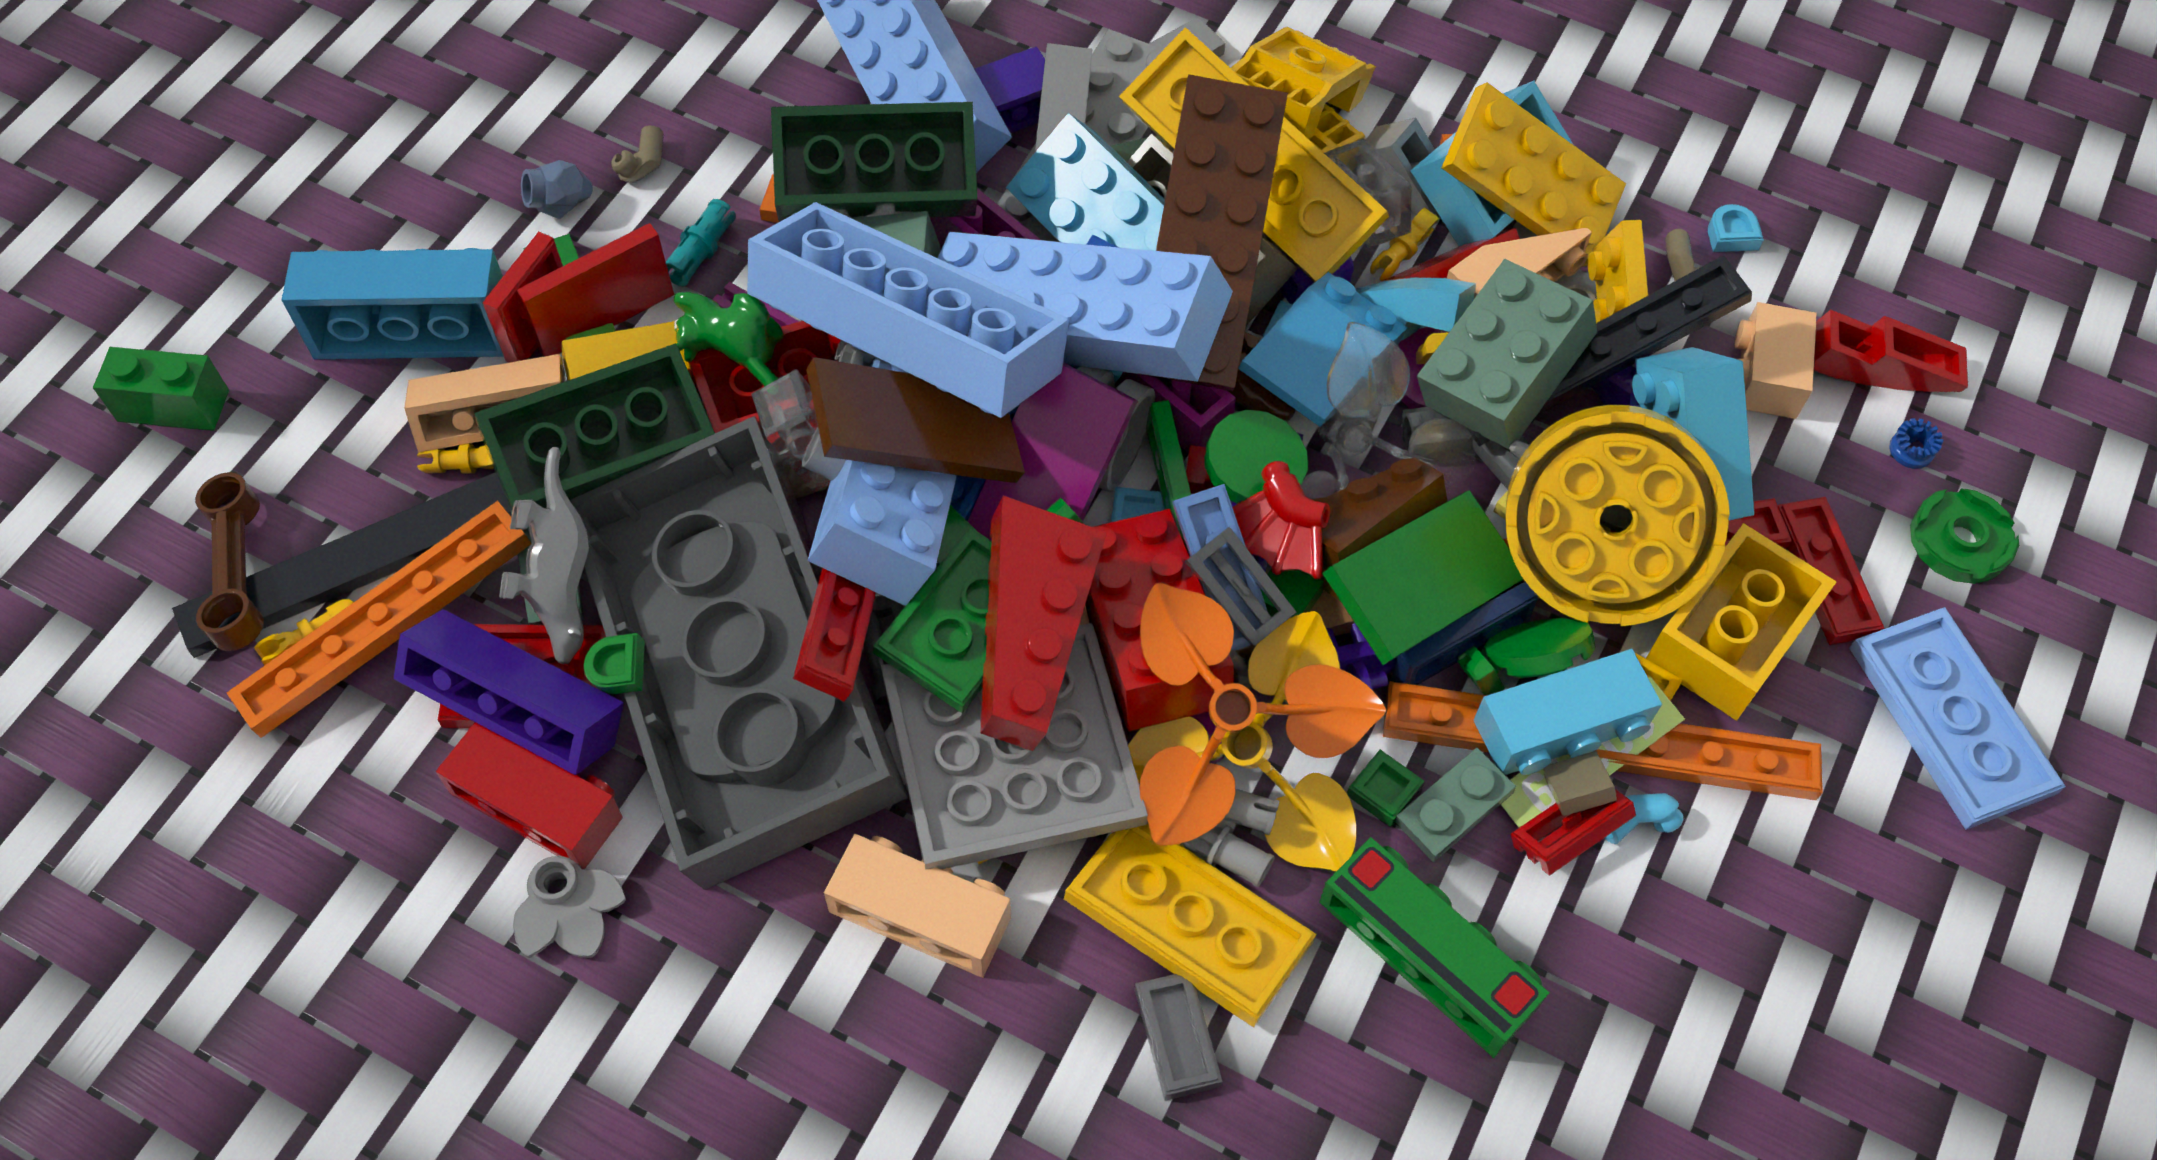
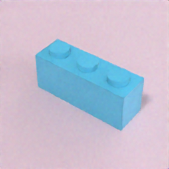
[1473,649,1662,775]

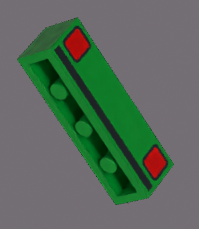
[1319,837,1550,1058]

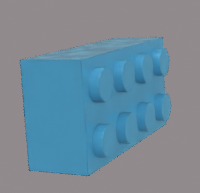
[281,248,504,360]

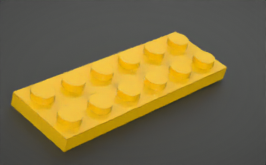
[1119,27,1389,282]

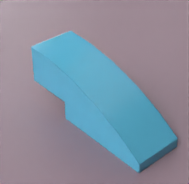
[1356,277,1476,340]

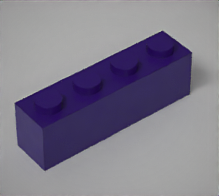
[394,609,624,775]

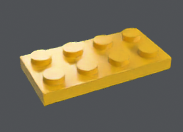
[1441,82,1626,267]

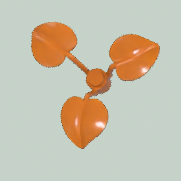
[1140,583,1386,845]

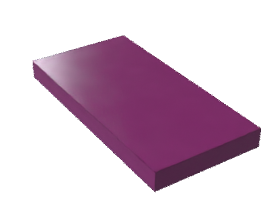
[967,362,1138,541]

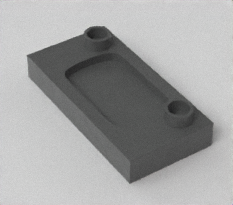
[570,416,909,890]

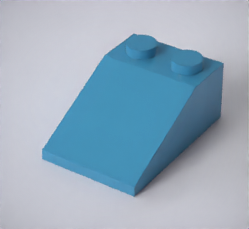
[1238,272,1408,427]

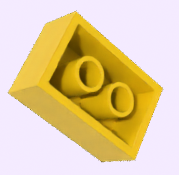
[1646,523,1836,721]

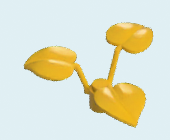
[1128,611,1357,871]

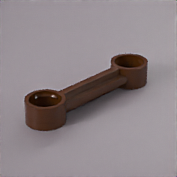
[195,472,264,651]

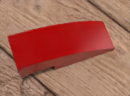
[1813,309,1968,392]

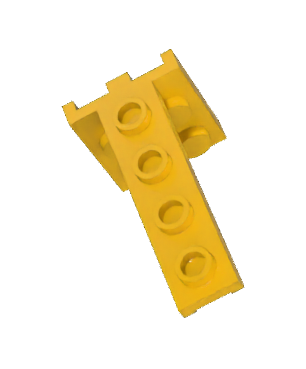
[1416,220,1648,364]

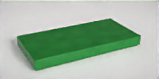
[1322,490,1523,665]

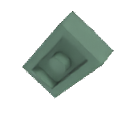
[1395,747,1516,863]

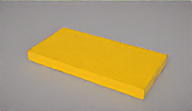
[1064,823,1317,1028]

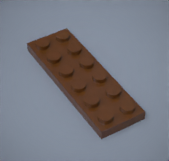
[1141,74,1288,391]

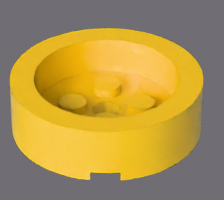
[1506,405,1730,626]

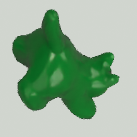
[674,292,784,398]

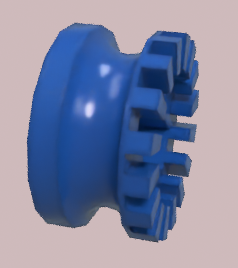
[1889,418,1944,469]

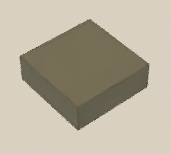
[1544,751,1617,816]

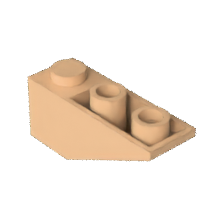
[1447,228,1592,300]

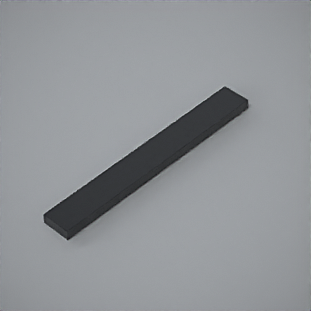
[172,472,512,658]

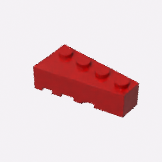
[980,495,1107,751]

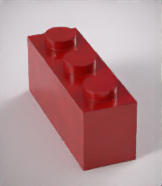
[435,722,623,869]

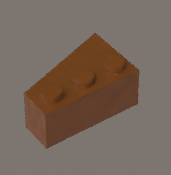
[1300,457,1448,602]

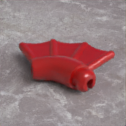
[1232,461,1330,579]

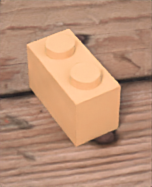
[1735,302,1816,419]

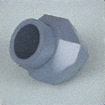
[521,160,593,219]

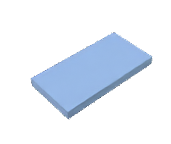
[1849,607,2066,830]

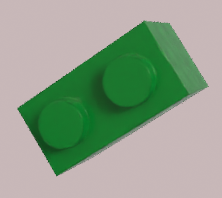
[93,347,229,431]

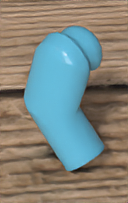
[1605,793,1683,844]

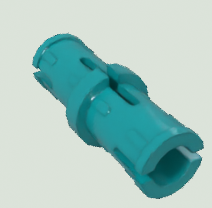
[666,199,736,286]

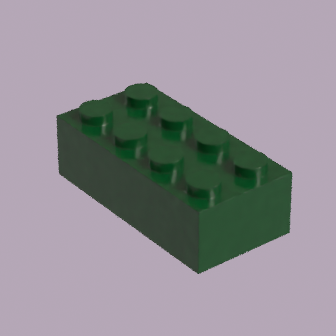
[771,102,978,222]
[474,343,715,511]

